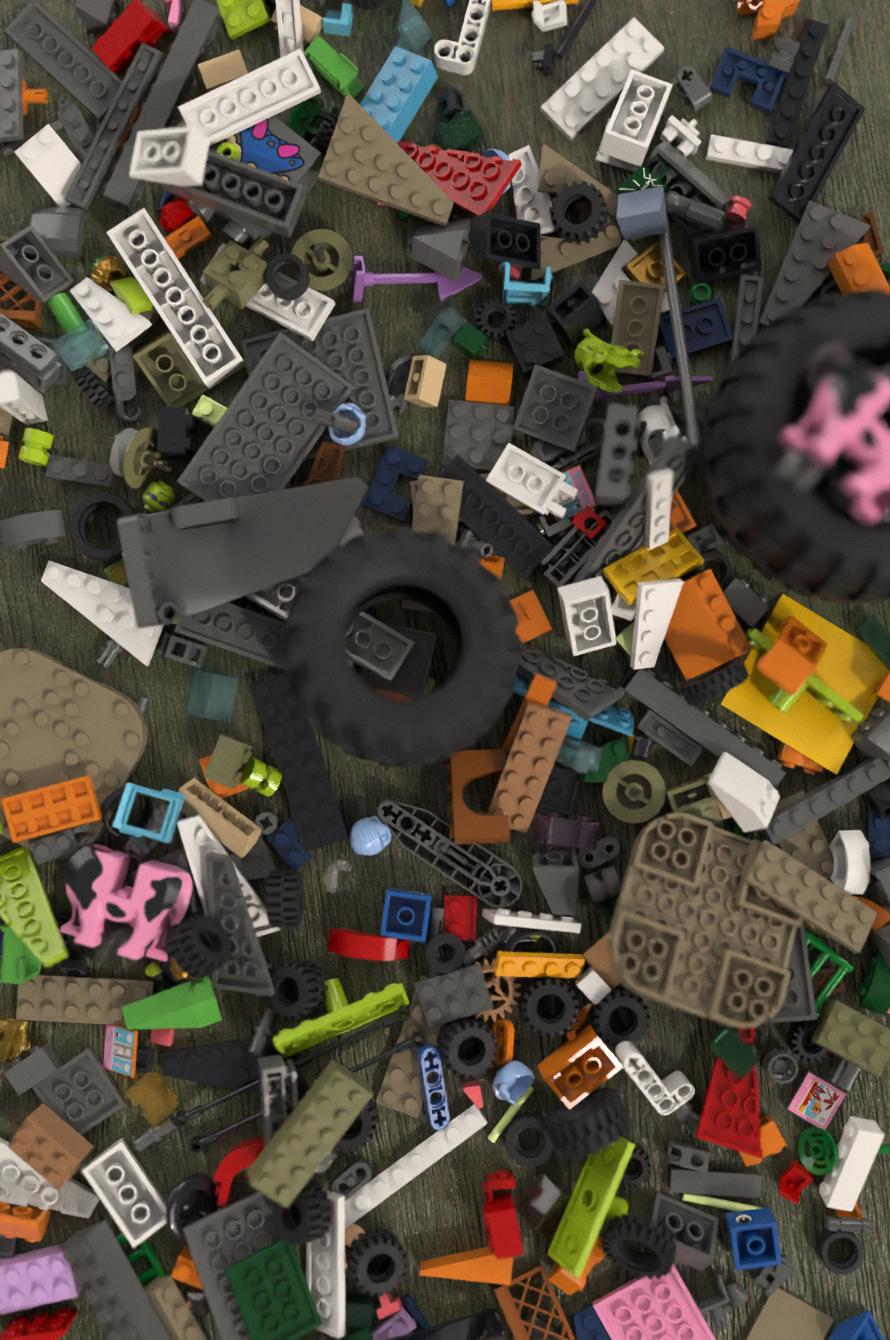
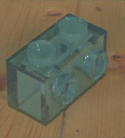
[53,318,110,371]
[556,736,602,774]

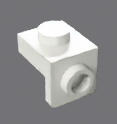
[532,0,567,32]

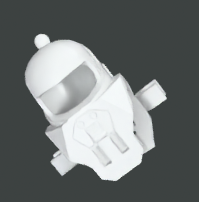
[639,396,688,465]

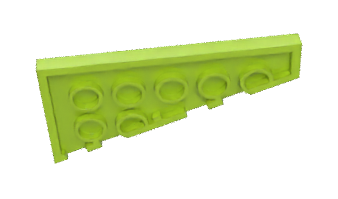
[0,846,68,967]

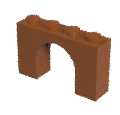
[446,749,510,845]

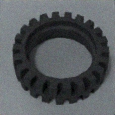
[679,657,749,706]

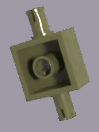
[202,237,269,310]

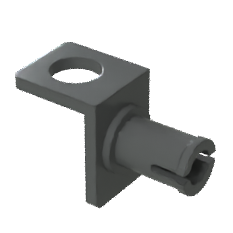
[455,526,493,558]
[696,1271,730,1331]

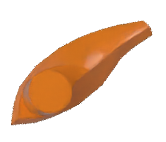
[566,1002,594,1040]

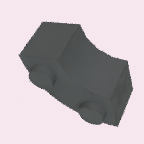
[0,510,66,551]

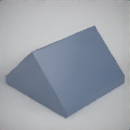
[616,186,669,240]

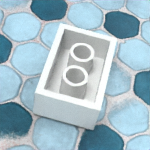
[557,576,616,656]

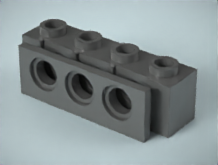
[0,313,62,393]
[541,507,615,591]
[258,1054,298,1147]

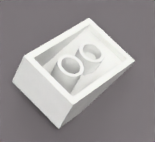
[15,124,82,208]
[129,126,210,186]
[708,752,780,832]

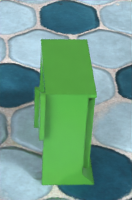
[304,35,366,99]
[0,924,41,985]

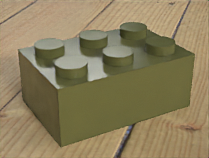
[810,1000,890,1077]

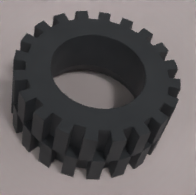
[544,1087,632,1159]

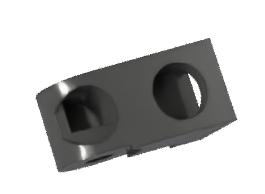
[665,1140,711,1173]

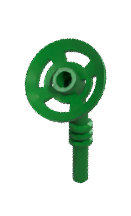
[798,1127,890,1175]

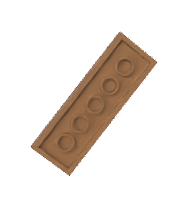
[485,701,572,833]

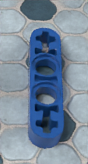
[417,1044,449,1130]

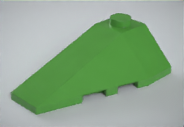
[121,976,222,1030]

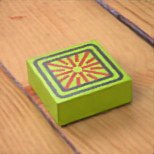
[105,558,128,586]

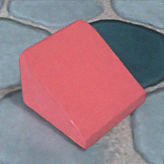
[150,1028,174,1046]
[462,1079,483,1109]

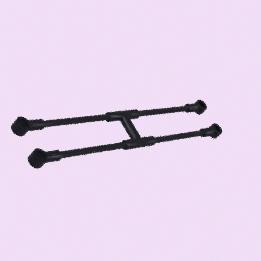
[174,1005,425,1153]

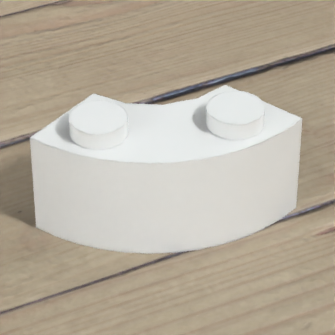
[829,830,871,895]

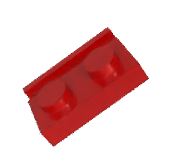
[444,894,477,941]

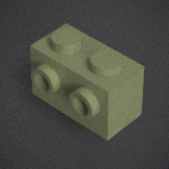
[204,734,252,789]

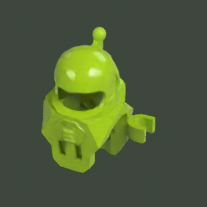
[574,329,645,393]

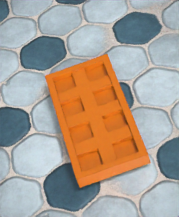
[1,775,102,843]

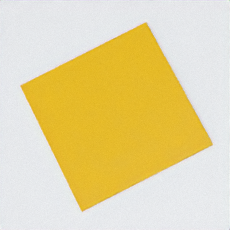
[721,594,890,775]

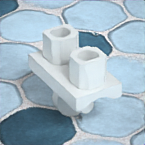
[660,115,702,157]

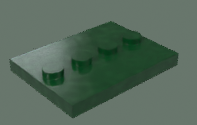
[224,1238,322,1340]

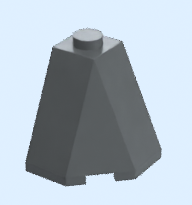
[408,219,470,281]
[532,845,579,916]

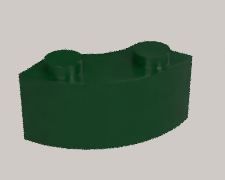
[576,738,629,783]
[857,948,890,1016]

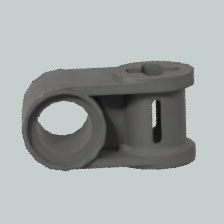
[672,66,712,114]

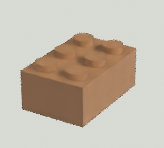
[7,1103,94,1191]

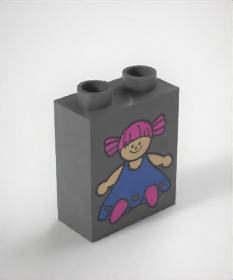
[186,116,323,247]

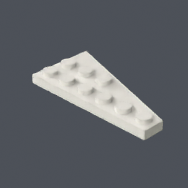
[41,561,171,666]
[177,814,281,937]
[0,1138,100,1218]

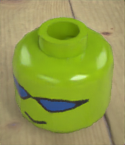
[142,480,176,513]

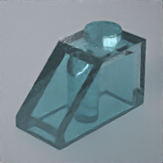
[397,0,432,54]
[418,306,468,359]

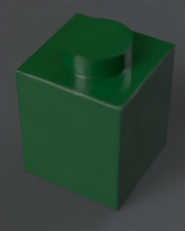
[453,322,488,360]

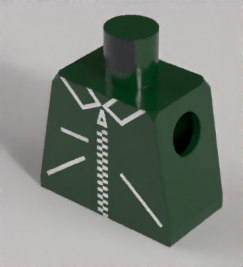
[614,161,669,195]

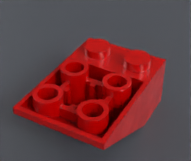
[0,1308,79,1340]

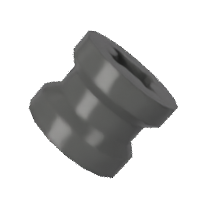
[255,811,279,834]

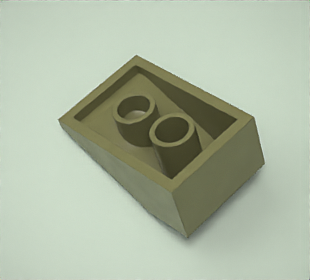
[133,329,209,407]

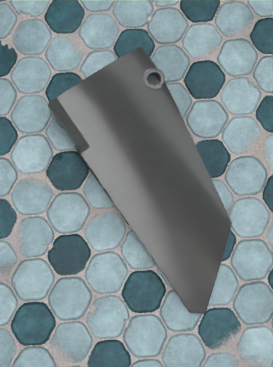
[117,477,369,629]

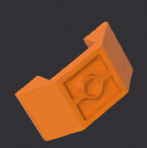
[756,616,828,697]

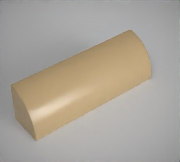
[178,778,262,858]

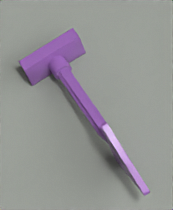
[351,256,482,302]
[578,371,713,418]

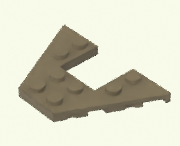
[529,144,622,282]

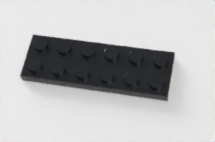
[767,82,865,224]
[437,454,555,580]

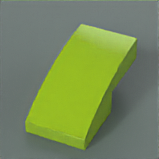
[110,277,153,315]

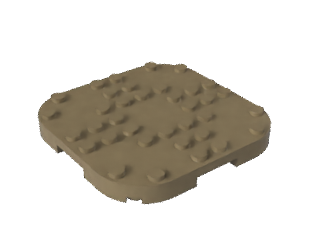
[0,648,148,859]
[607,813,803,1028]

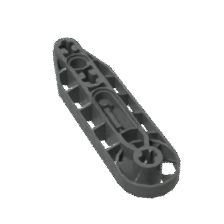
[377,799,522,908]

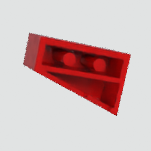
[92,0,172,74]

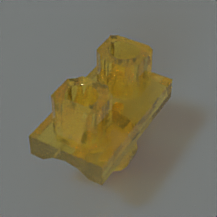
[0,1019,31,1063]

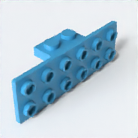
[512,671,634,739]

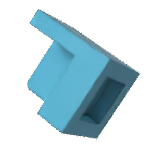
[322,3,353,37]

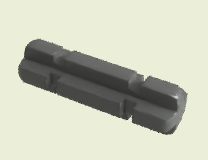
[826,1216,872,1233]

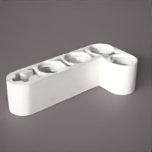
[434,0,491,75]
[616,1041,694,1115]

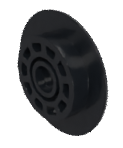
[166,1173,218,1240]

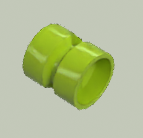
[18,428,54,466]
[240,757,282,797]

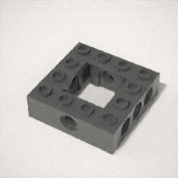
[596,404,641,515]

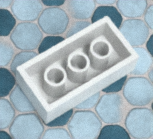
[599,69,673,167]
[82,1138,167,1248]

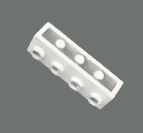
[0,371,48,425]
[819,1116,884,1212]

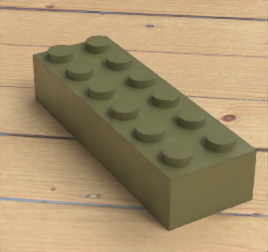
[247,1059,373,1208]

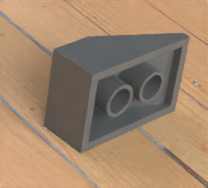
[0,225,75,304]

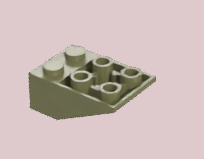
[665,776,724,830]

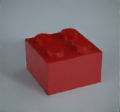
[482,1192,524,1260]

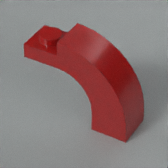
[327,928,409,961]
[213,1137,265,1207]

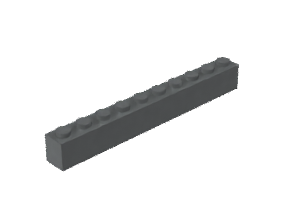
[103,0,223,213]

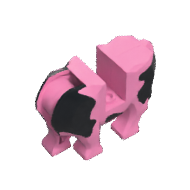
[778,362,890,525]
[60,844,193,962]

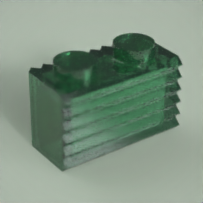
[433,109,484,151]
[704,1024,760,1079]

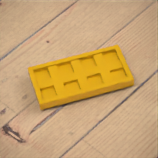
[603,528,704,606]

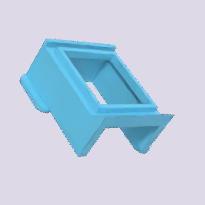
[500,262,553,306]
[113,782,185,843]

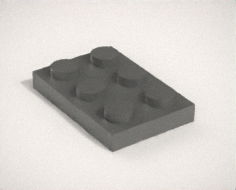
[415,963,494,1027]

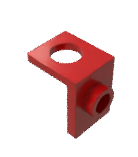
[572,506,606,539]

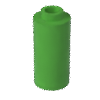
[47,293,90,344]

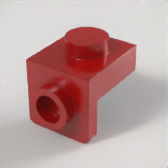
[158,197,196,234]
[778,1161,813,1204]
[483,1169,515,1204]

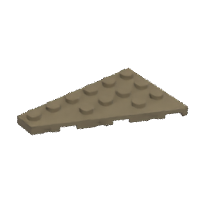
[318,95,454,226]

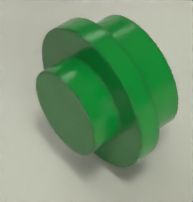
[689,283,712,305]

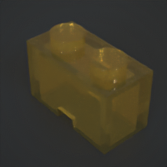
[124,1072,179,1128]

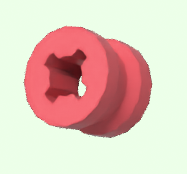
[725,196,752,223]

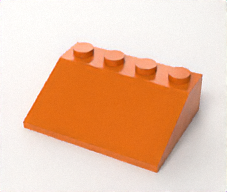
[664,569,751,681]

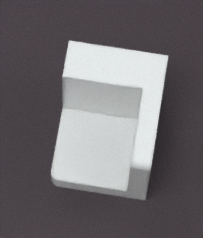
[575,966,612,1005]

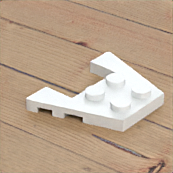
[592,240,681,328]

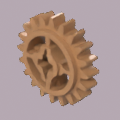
[467,958,521,1022]

